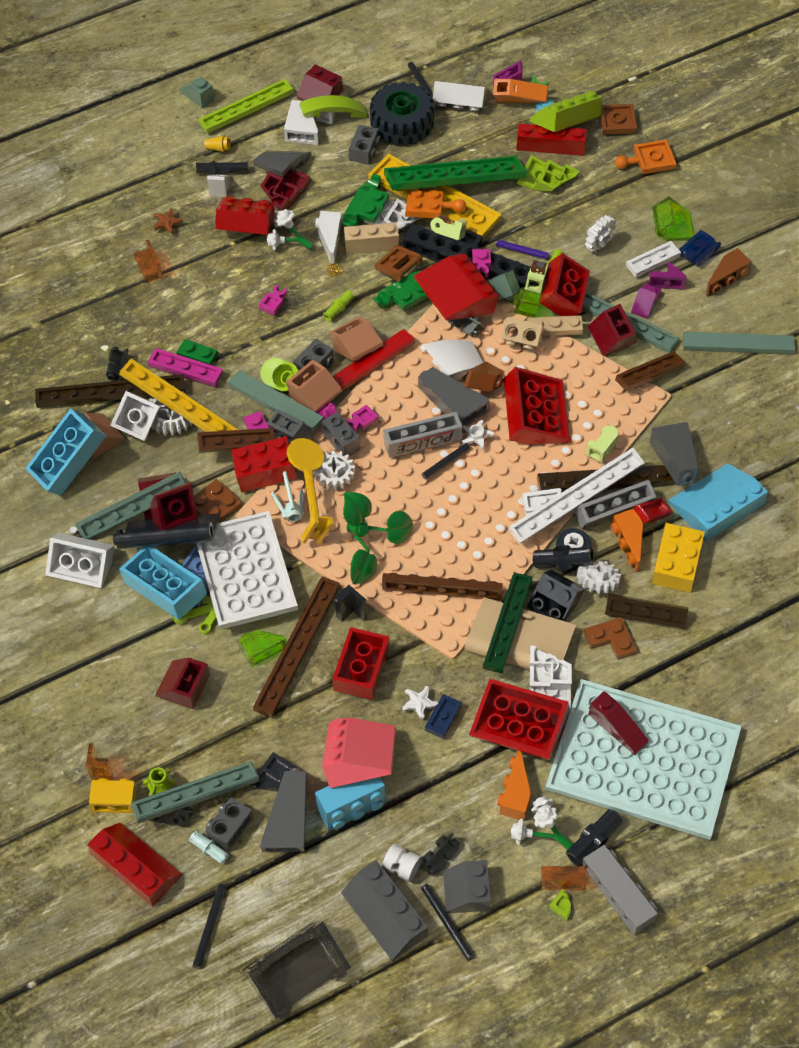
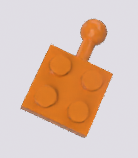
[615,139,676,174]
[405,189,467,218]

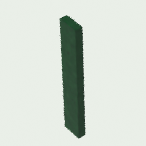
[483,572,533,674]

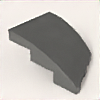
[253,151,311,177]

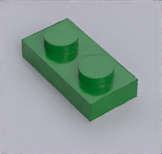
[176,339,218,365]

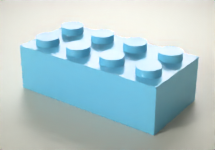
[25,408,106,496]
[119,546,207,620]

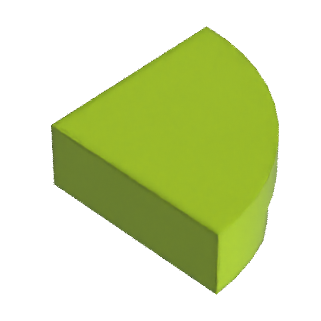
[549,889,571,921]

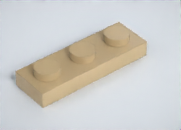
[526,316,583,337]

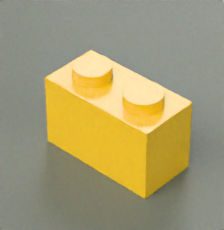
[89,778,137,813]

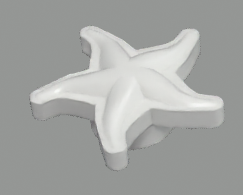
[462,420,494,449]
[402,686,438,720]

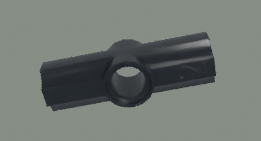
[532,545,595,570]
[566,809,623,866]

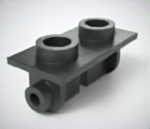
[448,317,484,337]
[106,346,129,381]
[148,806,193,828]
[419,833,460,876]

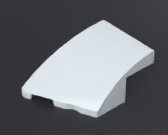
[364,198,421,231]
[420,340,483,380]
[529,646,572,710]

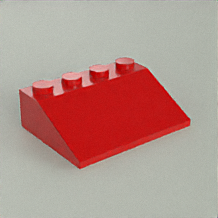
[414,254,499,321]
[504,367,570,444]
[469,678,570,760]

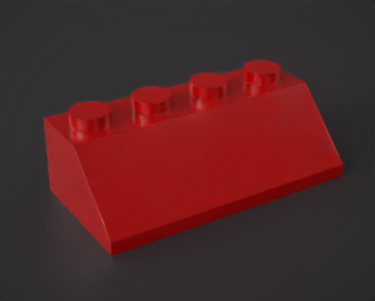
[516,123,587,156]
[87,823,182,907]

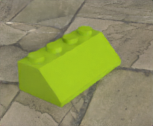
[530,91,603,132]

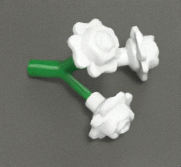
[267,209,313,251]
[511,796,573,850]

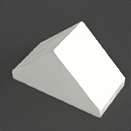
[207,174,230,197]

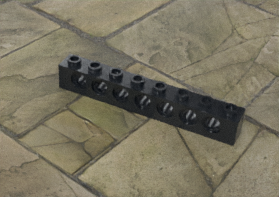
[403,223,539,297]

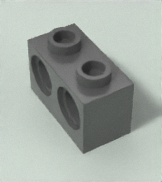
[349,124,381,165]
[293,339,334,370]
[267,409,313,443]
[322,412,360,456]
[206,797,253,852]

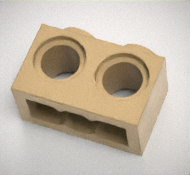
[502,317,544,350]

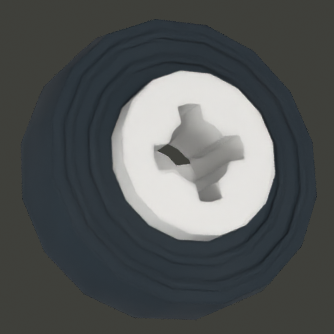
[556,528,591,548]

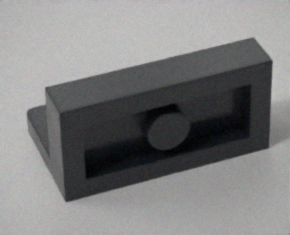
[335,585,367,622]

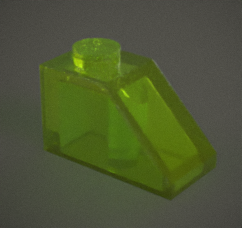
[512,282,544,318]
[238,630,286,667]

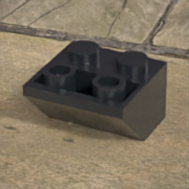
[527,569,585,621]

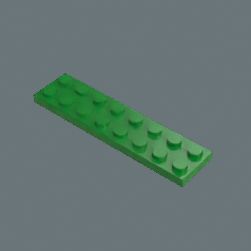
[384,155,527,191]

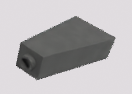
[418,367,490,429]
[650,422,698,486]
[260,768,307,852]

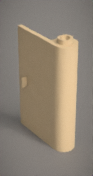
[465,597,576,670]

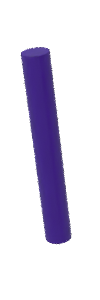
[496,240,549,260]

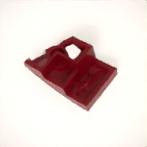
[261,170,312,211]

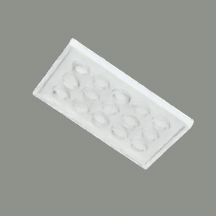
[196,511,298,630]

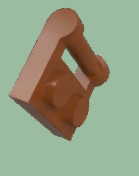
[375,245,423,282]

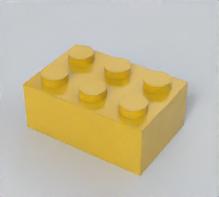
[652,523,705,593]

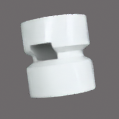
[382,843,422,882]

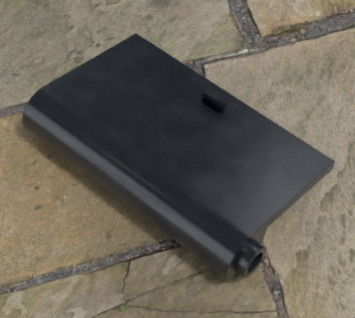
[113,513,220,549]

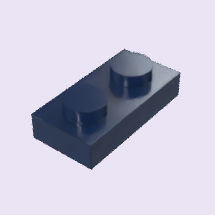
[425,694,462,739]

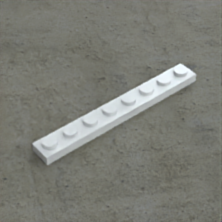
[508,447,645,545]

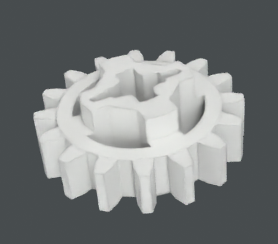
[585,215,616,252]
[313,451,355,490]
[576,559,621,593]

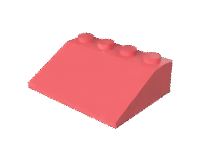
[322,717,396,788]

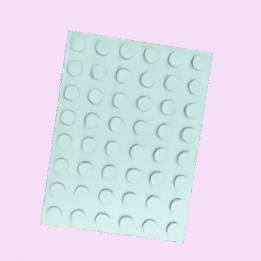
[545,679,741,840]

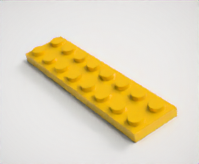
[368,154,501,238]

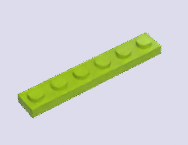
[198,79,294,134]

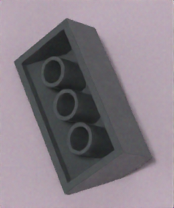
[341,860,428,961]

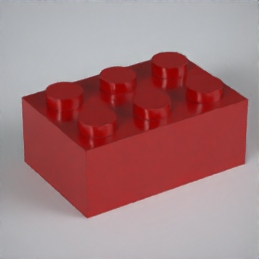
[215,196,275,235]
[540,253,590,316]
[231,436,297,493]
[332,627,390,700]

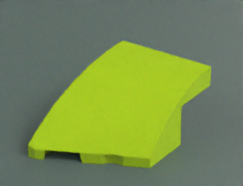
[516,155,580,191]

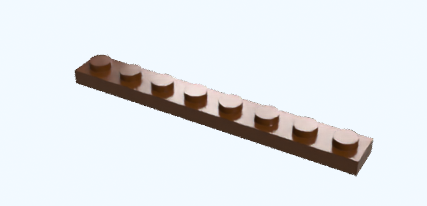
[253,576,340,718]

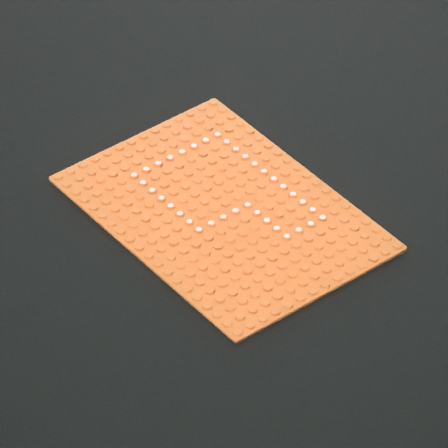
[235,299,671,659]

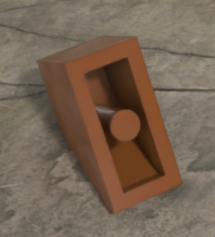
[464,362,505,392]

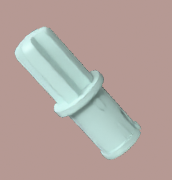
[189,830,229,864]

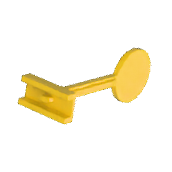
[287,438,334,545]

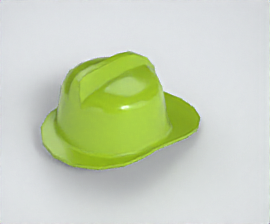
[260,358,299,392]

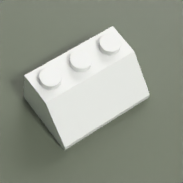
[433,81,488,111]
[45,533,115,588]

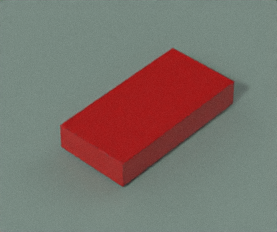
[634,498,673,524]

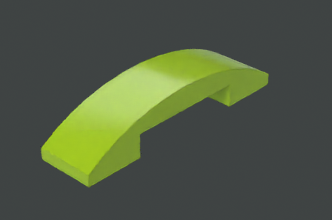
[299,95,367,118]

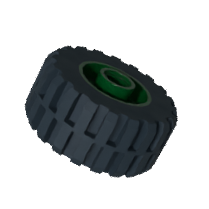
[370,81,434,146]

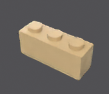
[344,222,399,254]

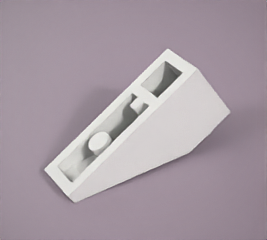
[315,211,342,264]

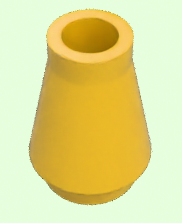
[204,135,231,152]

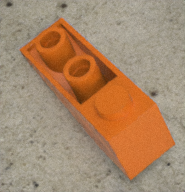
[493,79,548,103]
[610,509,643,572]
[497,751,531,821]

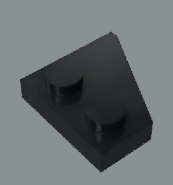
[250,752,308,791]

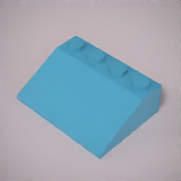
[668,463,768,542]

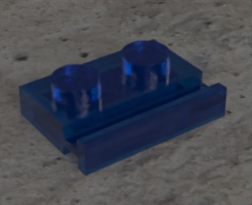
[679,230,721,267]

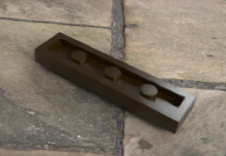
[605,594,688,629]

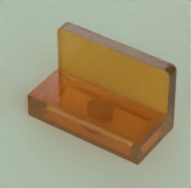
[134,239,163,283]
[86,743,114,782]
[541,866,587,890]

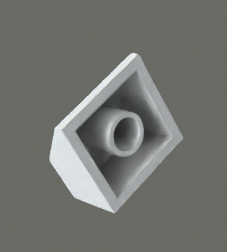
[110,391,160,441]

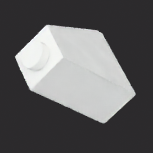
[284,100,319,145]

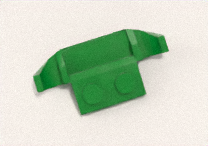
[342,174,389,227]
[373,265,431,311]

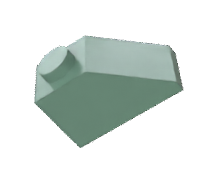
[179,77,214,108]
[486,270,521,301]

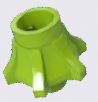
[143,767,177,796]

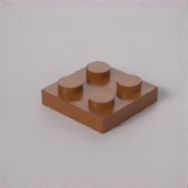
[600,104,637,135]
[194,479,242,523]

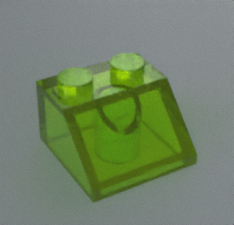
[652,196,695,241]

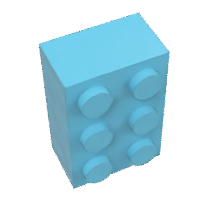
[315,777,385,831]

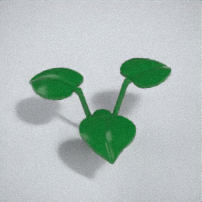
[343,492,413,584]

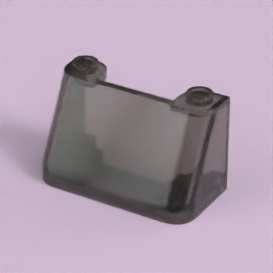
[242,921,351,1020]

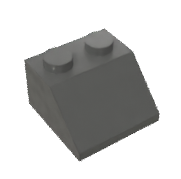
[443,860,491,914]

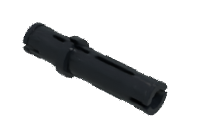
[196,161,248,174]

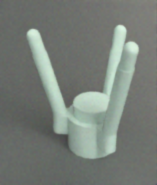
[271,471,304,522]

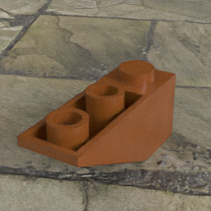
[706,248,752,297]

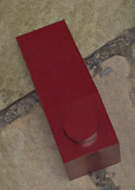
[588,691,649,755]

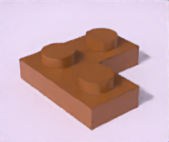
[583,617,637,660]

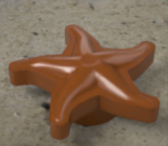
[154,208,183,234]

